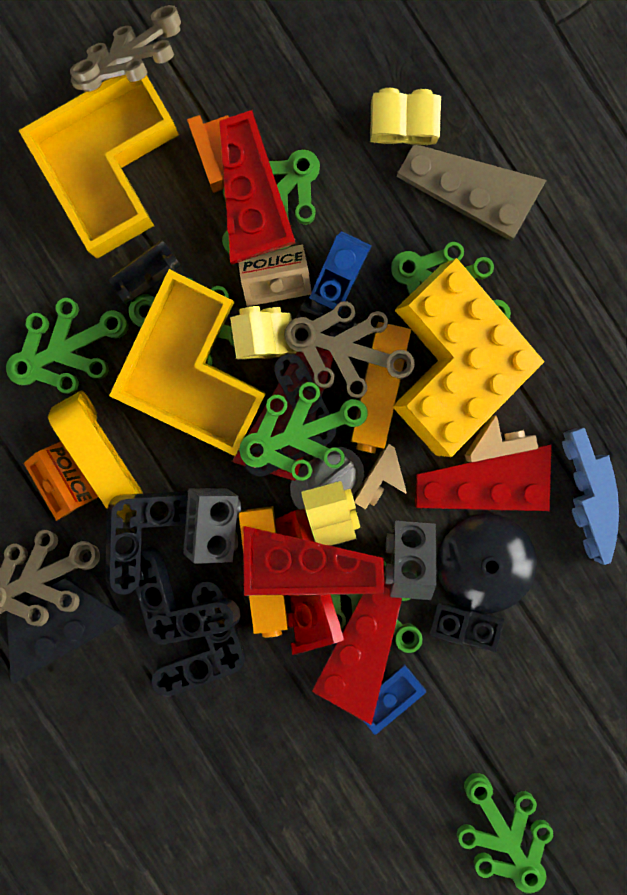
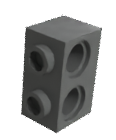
[183,488,241,563]
[385,521,436,600]

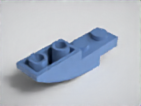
[562,428,619,565]

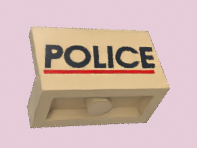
[238,245,312,307]

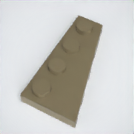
[397,144,546,241]

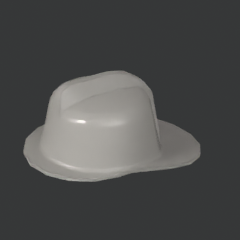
[290,447,364,512]

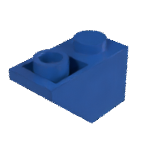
[309,231,372,313]

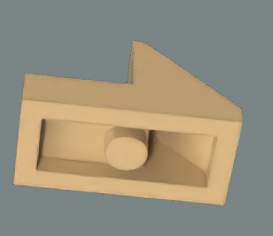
[465,416,538,462]
[354,444,406,509]

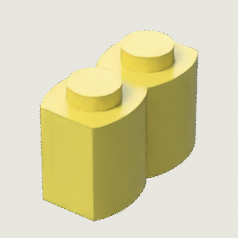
[370,88,441,145]
[230,306,297,359]
[301,481,360,546]

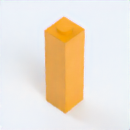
[350,322,411,454]
[239,506,288,638]

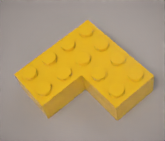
[19,75,179,259]
[392,258,544,457]
[109,269,265,456]

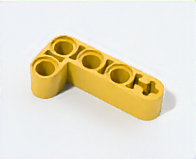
[48,390,143,522]

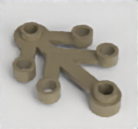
[70,5,181,92]
[284,301,414,399]
[0,530,100,626]

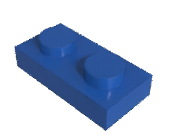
[364,664,426,735]

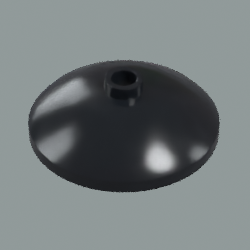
[437,514,537,613]

